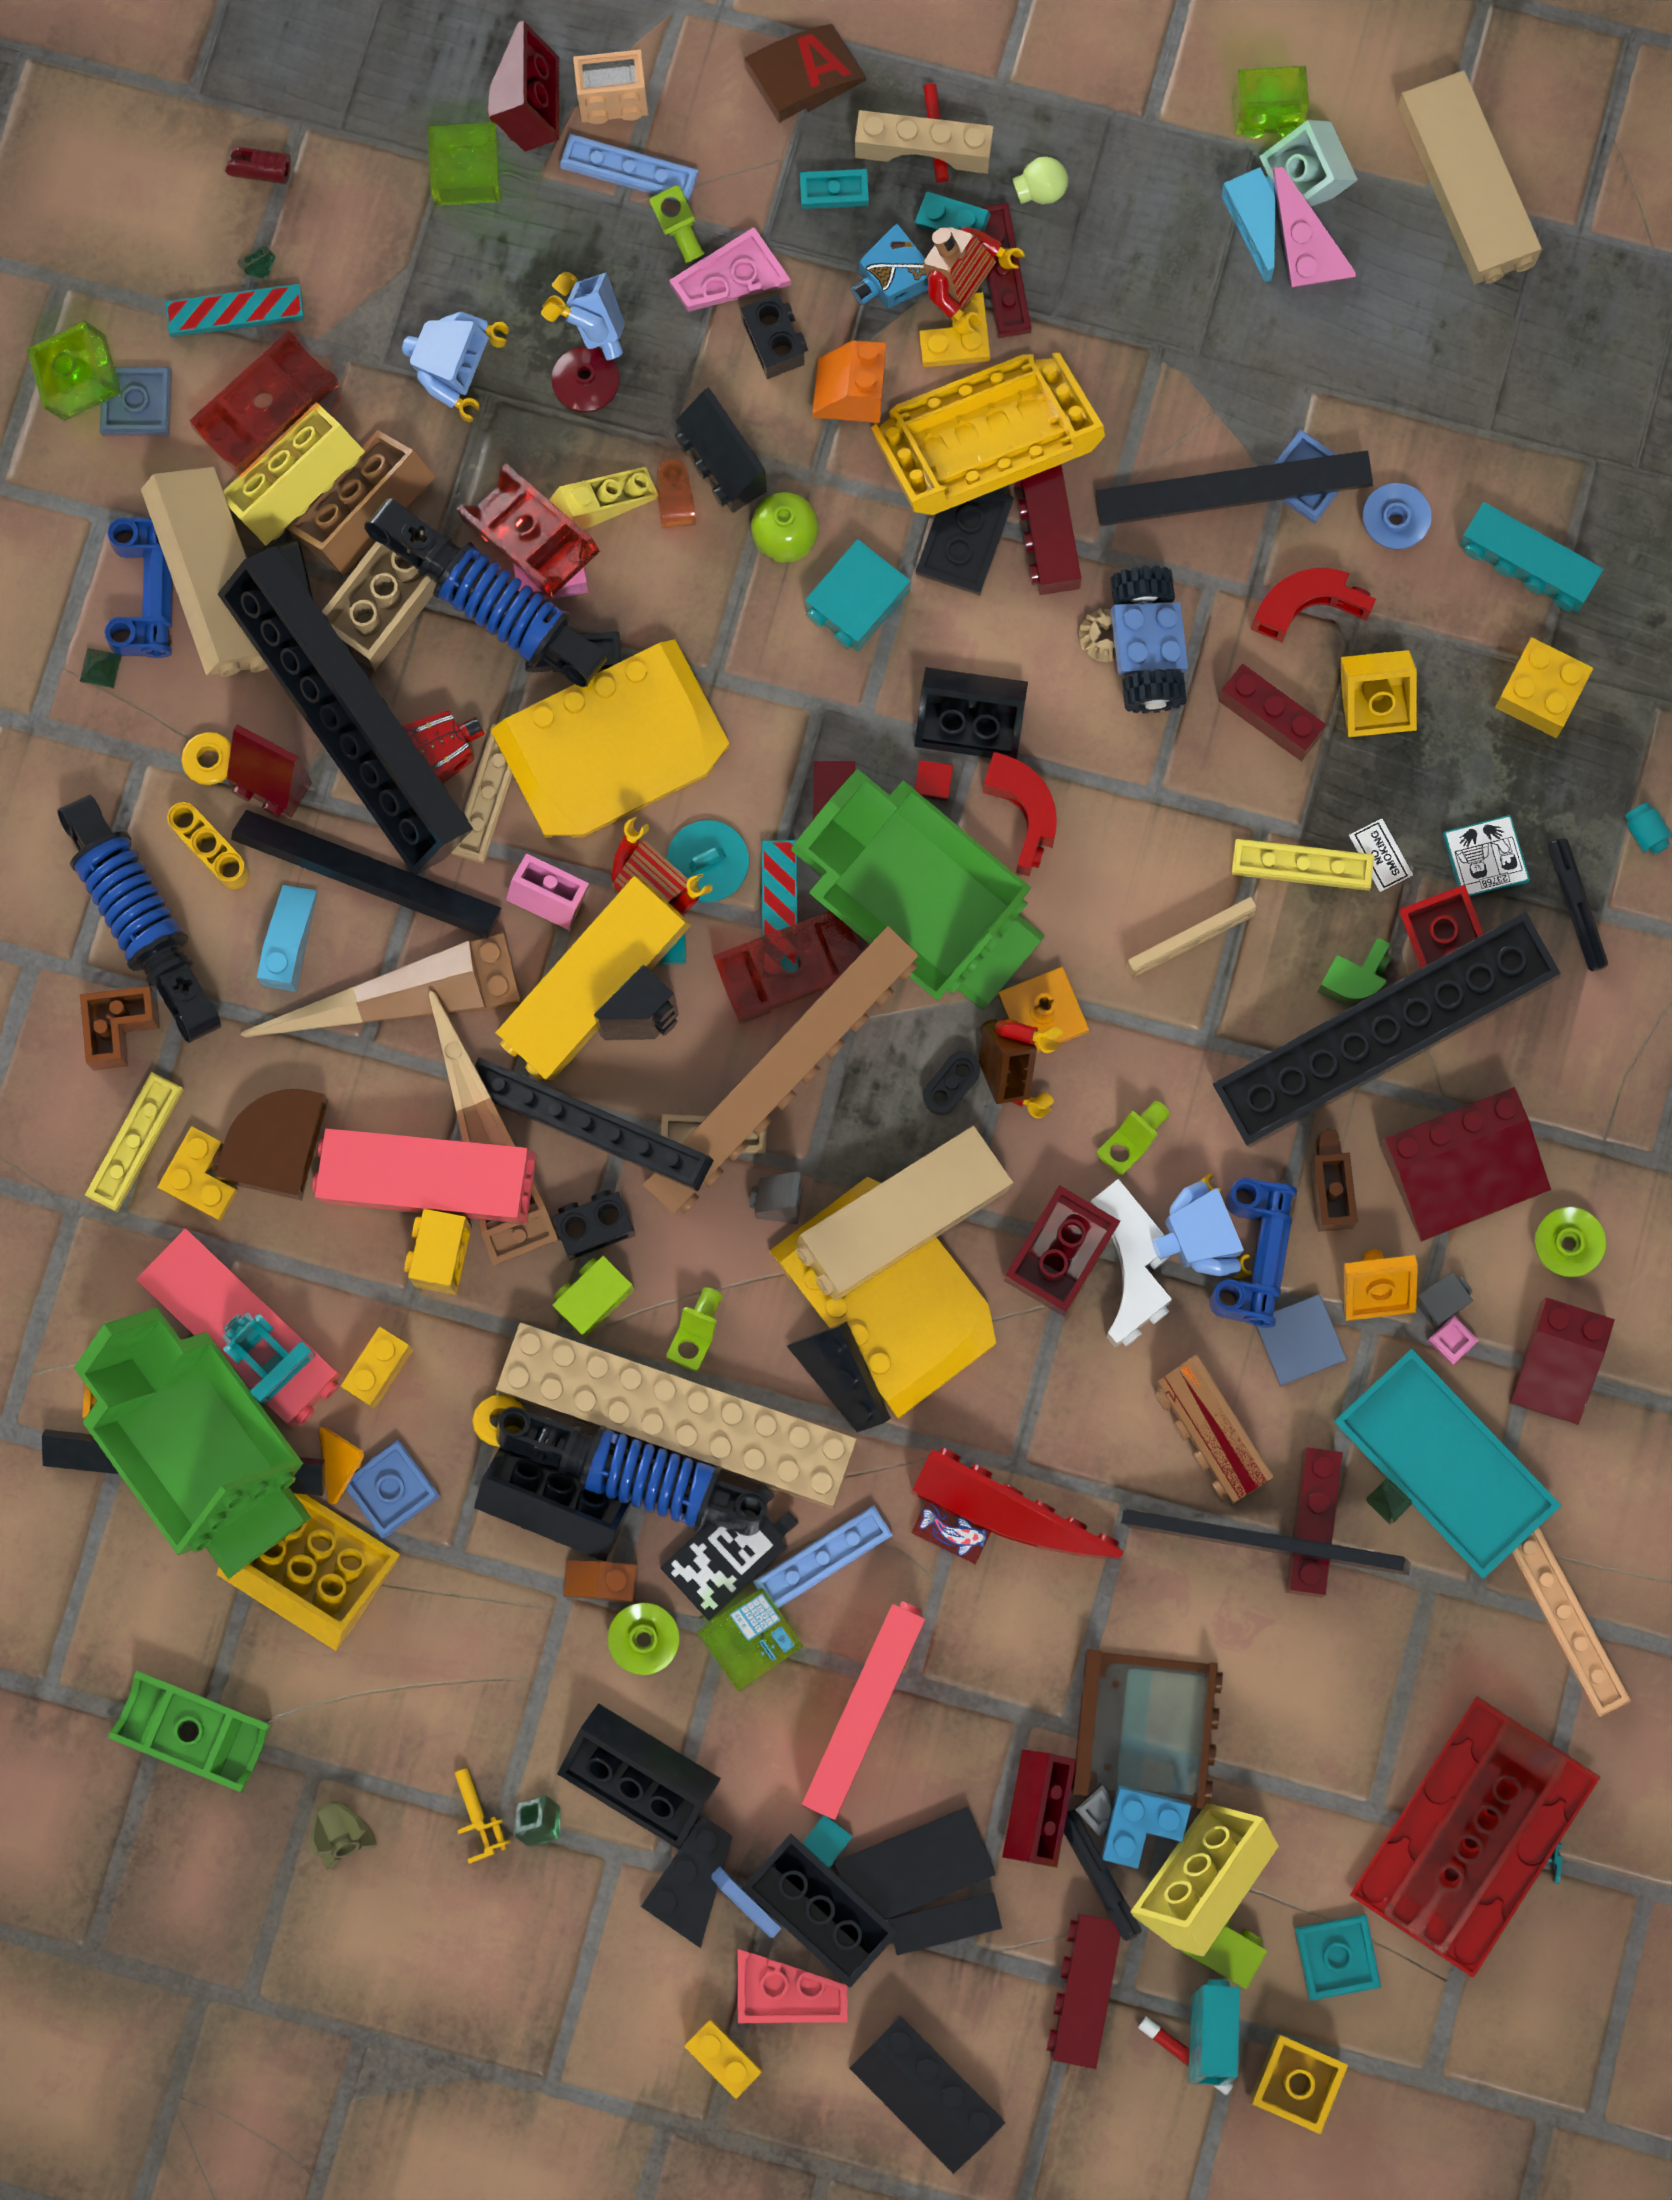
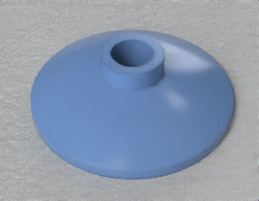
[1362,483,1432,550]

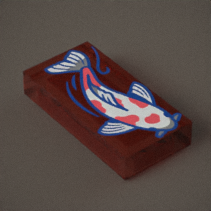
[911,1501,991,1565]

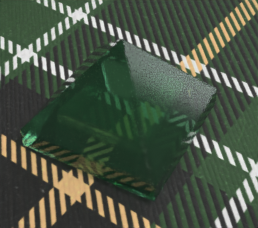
[237,245,276,279]
[80,648,122,688]

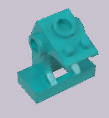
[222,1312,316,1406]

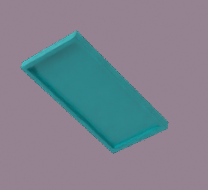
[1334,1349,1562,1579]

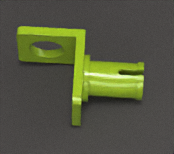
[649,185,705,263]
[1096,1101,1170,1176]
[666,1287,723,1372]

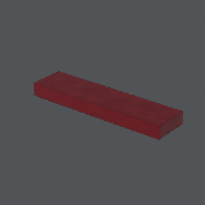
[979,203,1032,338]

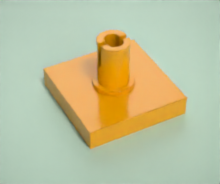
[998,966,1089,1053]
[1343,1249,1418,1321]

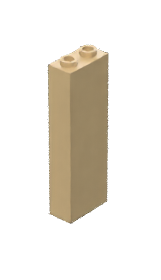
[1398,70,1542,285]
[141,467,269,677]
[796,1125,1013,1302]

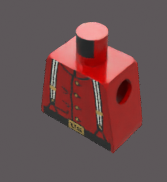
[402,711,485,784]

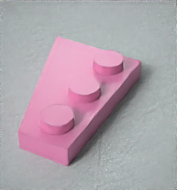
[669,227,791,312]

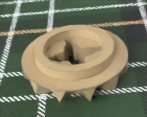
[1079,608,1116,662]

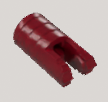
[224,147,291,184]

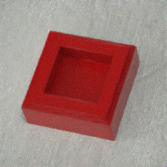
[915,760,953,801]

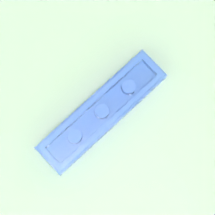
[560,134,699,205]
[753,1505,893,1611]

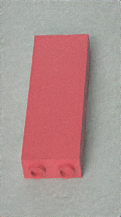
[312,1128,537,1224]
[136,1228,342,1428]
[802,1601,925,1821]

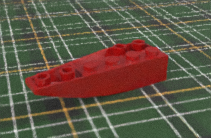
[912,1447,1124,1560]

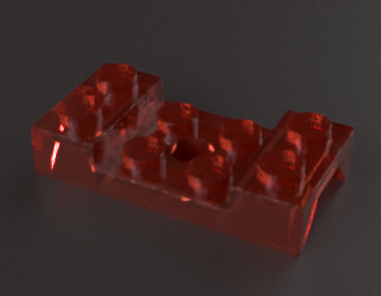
[189,330,338,475]
[457,464,600,598]
[713,911,861,1025]

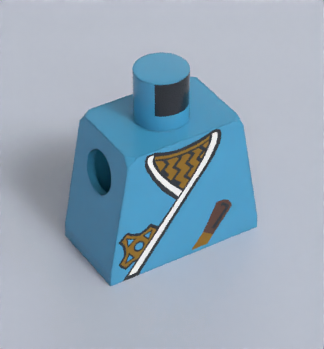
[851,224,928,308]

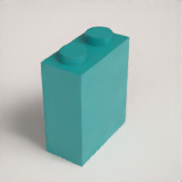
[805,539,911,652]
[1188,1979,1240,2086]

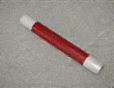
[1138,2016,1234,2095]

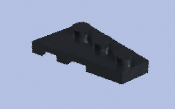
[787,1322,891,1433]
[641,1815,733,1948]

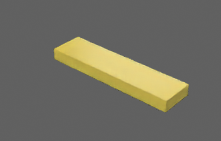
[1231,839,1374,891]
[85,1072,184,1213]

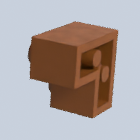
[80,986,160,1071]

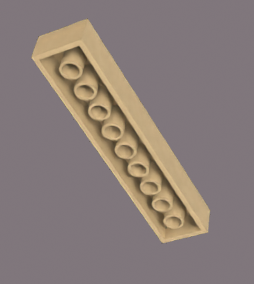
[496,1322,857,1510]

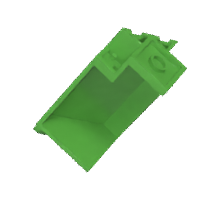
[791,768,1045,1011]
[74,1307,311,1579]

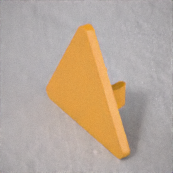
[319,1427,364,1504]

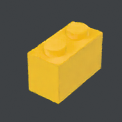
[340,1326,414,1410]
[684,2018,763,2099]

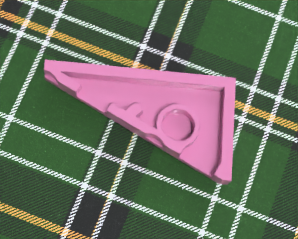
[1272,167,1356,288]

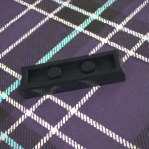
[888,1893,1002,1955]

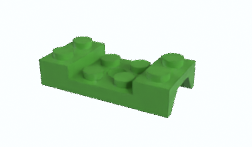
[108,1670,273,1793]

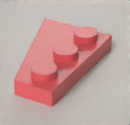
[738,1949,848,2023]

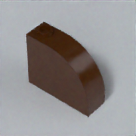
[212,1089,328,1201]

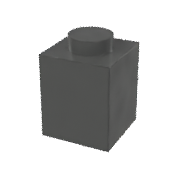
[1416,1272,1473,1329]

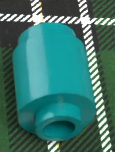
[1625,802,1672,856]

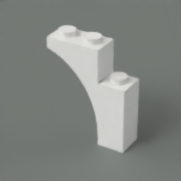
[1090,1179,1172,1347]

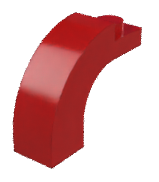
[1251,568,1376,643]
[983,752,1057,876]

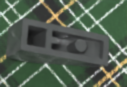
[750,1172,803,1224]

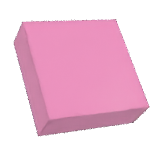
[1427,1315,1479,1366]

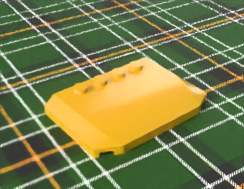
[871,353,1106,515]
[490,639,730,838]
[769,1177,996,1419]

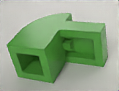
[1317,938,1391,1006]

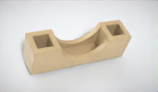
[855,110,993,174]

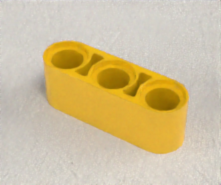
[167,802,249,890]

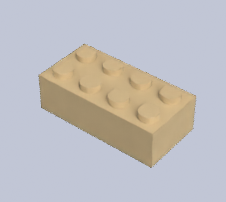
[322,531,436,671]

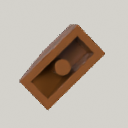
[563,1560,639,1604]

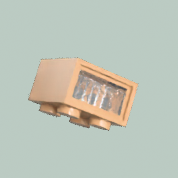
[573,49,648,124]

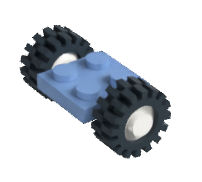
[1110,566,1188,714]

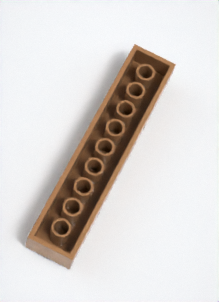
[643,926,919,1214]

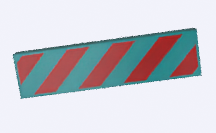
[165,284,305,337]
[762,840,798,979]

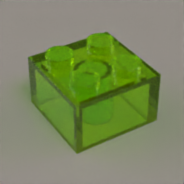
[1232,66,1309,138]
[428,122,502,206]
[27,321,122,421]

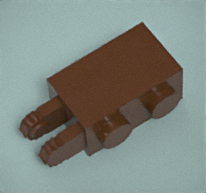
[1310,1128,1358,1232]

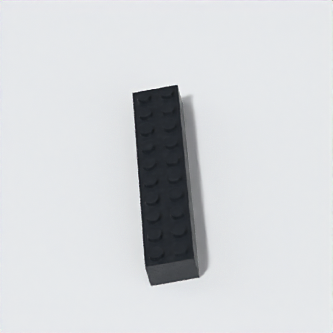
[218,546,473,876]
[1213,911,1561,1148]

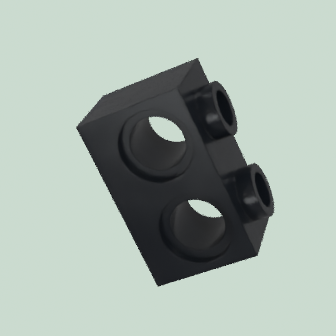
[741,293,808,379]
[553,1190,635,1261]

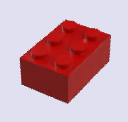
[1399,885,1484,969]

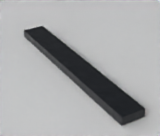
[1096,450,1373,526]
[231,810,502,939]
[474,1057,714,1192]
[42,1429,325,1496]
[1121,1509,1411,1576]

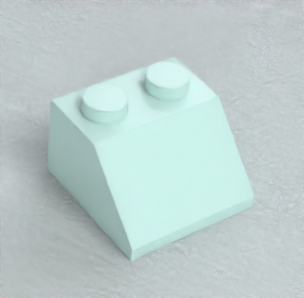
[1259,120,1358,207]

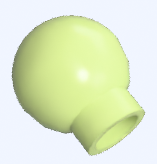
[1012,157,1068,204]

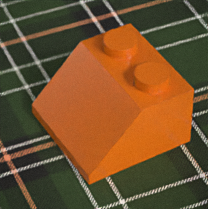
[812,340,886,423]

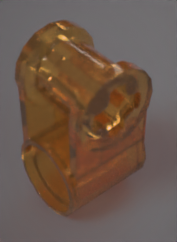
[657,459,696,529]

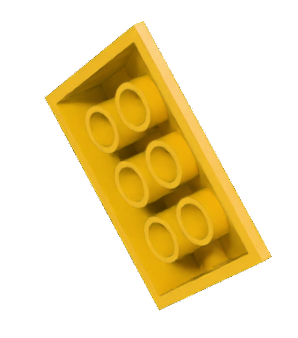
[216,1493,400,1651]

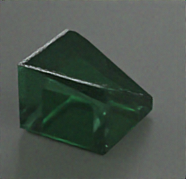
[1366,1478,1412,1525]
[514,1795,561,1846]

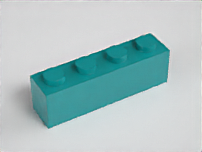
[1459,501,1604,613]

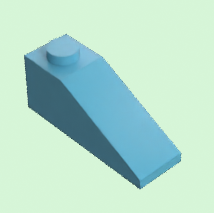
[1221,167,1276,283]
[257,885,317,992]

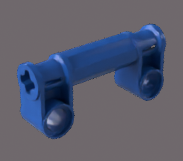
[104,518,173,658]
[1209,1178,1297,1327]

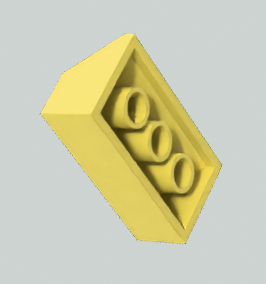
[223,402,365,546]
[1130,1803,1279,1957]

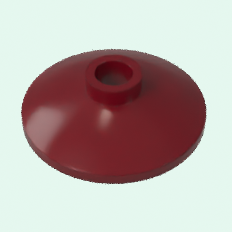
[552,346,619,412]

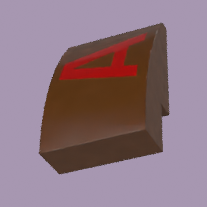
[744,24,866,123]

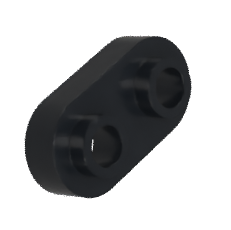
[923,1051,980,1115]

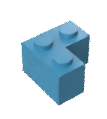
[1101,1784,1191,1869]

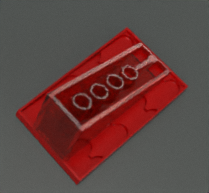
[1350,1696,1600,1978]

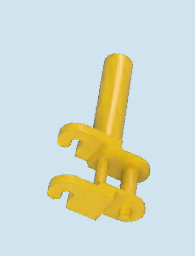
[454,1768,511,1864]

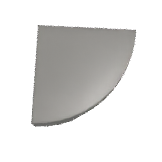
[1075,1784,1111,1836]

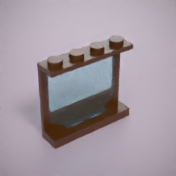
[1072,1649,1223,1809]

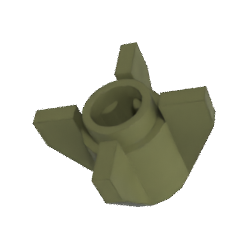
[310,1801,377,1870]

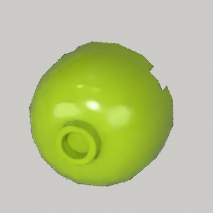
[751,492,819,563]

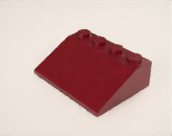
[1379,1087,1551,1242]

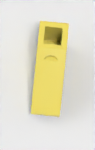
[545,467,659,536]

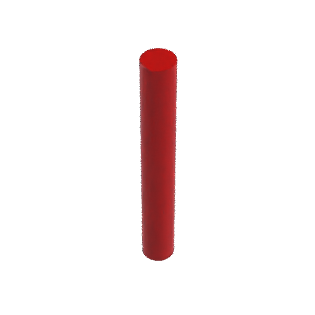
[923,83,949,183]

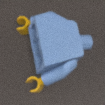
[541,272,625,360]
[402,312,509,422]
[1152,1173,1252,1279]

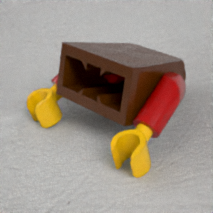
[979,1019,1063,1119]

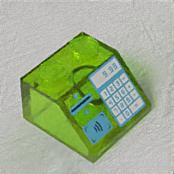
[697,1588,804,1692]

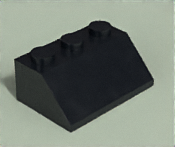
[674,387,767,513]
[914,667,1028,759]
[594,965,679,1040]

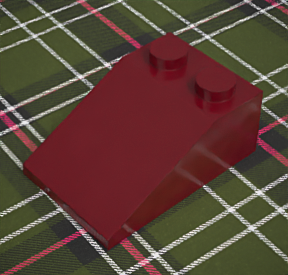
[487,21,559,152]
[227,724,312,818]
[1004,1185,1121,1317]
[1510,1297,1615,1425]

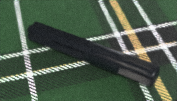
[1548,838,1608,971]
[1064,1810,1142,1941]

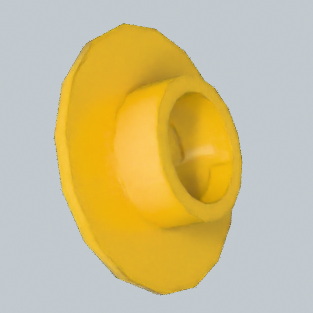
[181,732,231,785]
[472,1395,526,1447]

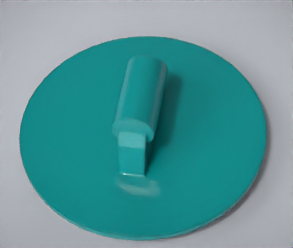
[666,820,749,902]

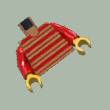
[923,227,1025,335]
[611,817,712,916]

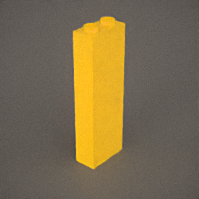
[495,876,692,1080]

